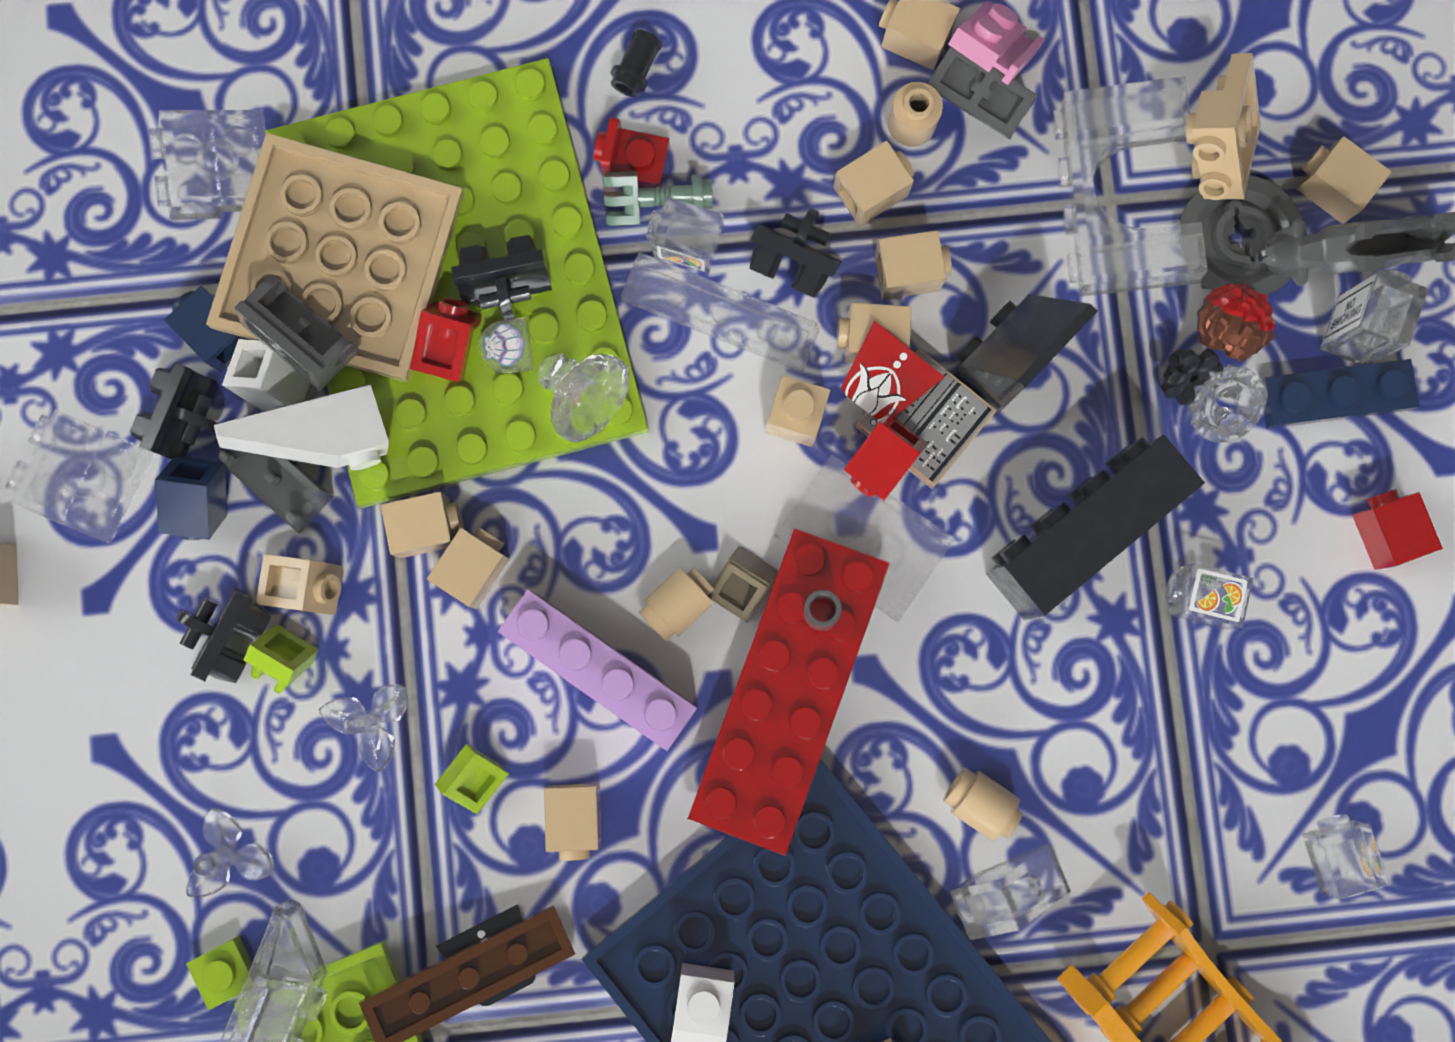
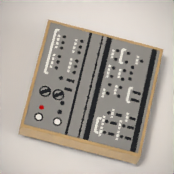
[855,348,997,489]

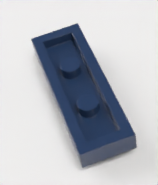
[1259,359,1420,429]

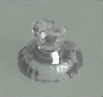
[537,353,630,442]

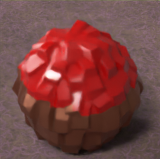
[1197,282,1276,362]

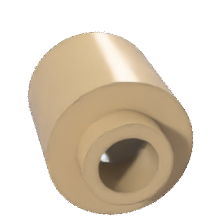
[888,82,943,147]
[638,567,714,641]
[943,767,1023,841]

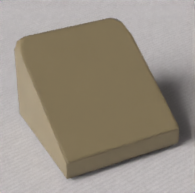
[708,546,778,623]

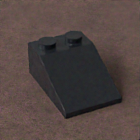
[953,294,1098,415]

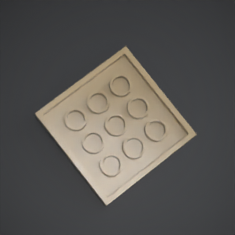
[206,133,464,383]

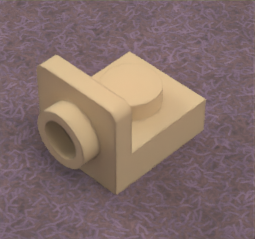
[255,554,343,615]

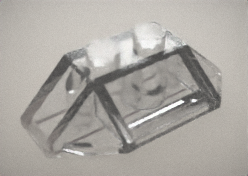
[220,899,328,1042]

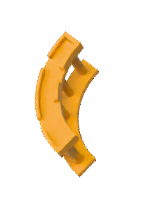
[1056,892,1283,1042]

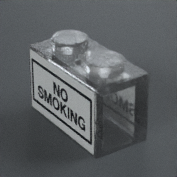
[1320,270,1429,365]

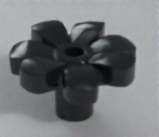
[1161,349,1224,405]

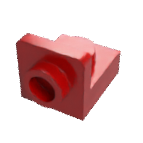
[594,117,670,188]
[410,298,482,383]

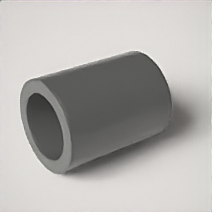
[803,590,842,631]

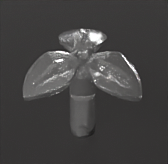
[319,684,408,772]
[186,808,274,897]

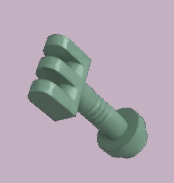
[602,171,713,226]

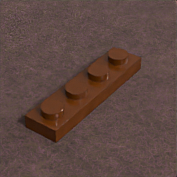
[359,905,576,1042]

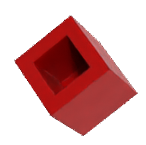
[843,413,929,501]
[1352,489,1443,570]

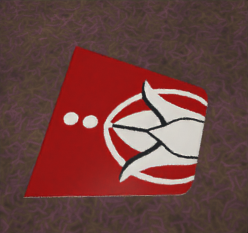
[841,320,945,422]

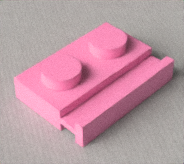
[948,1,1045,85]

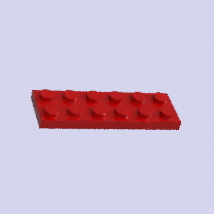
[687,528,890,856]

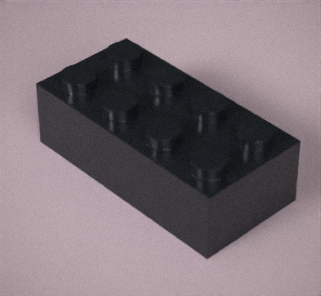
[986,435,1205,620]

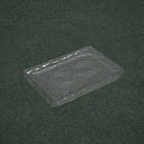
[774,454,955,622]

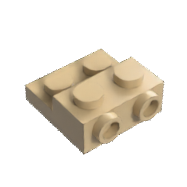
[1186,53,1261,200]

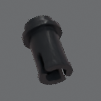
[610,29,662,97]

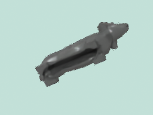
[1258,212,1455,287]

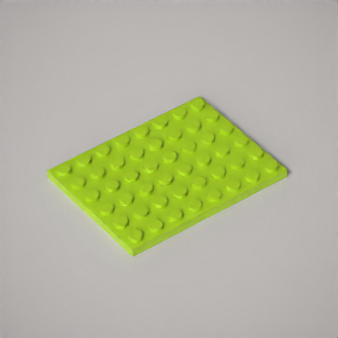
[264,58,649,509]

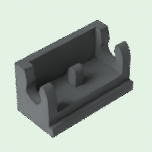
[927,47,1037,139]
[234,275,359,391]
[219,449,334,533]

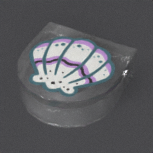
[479,317,535,373]

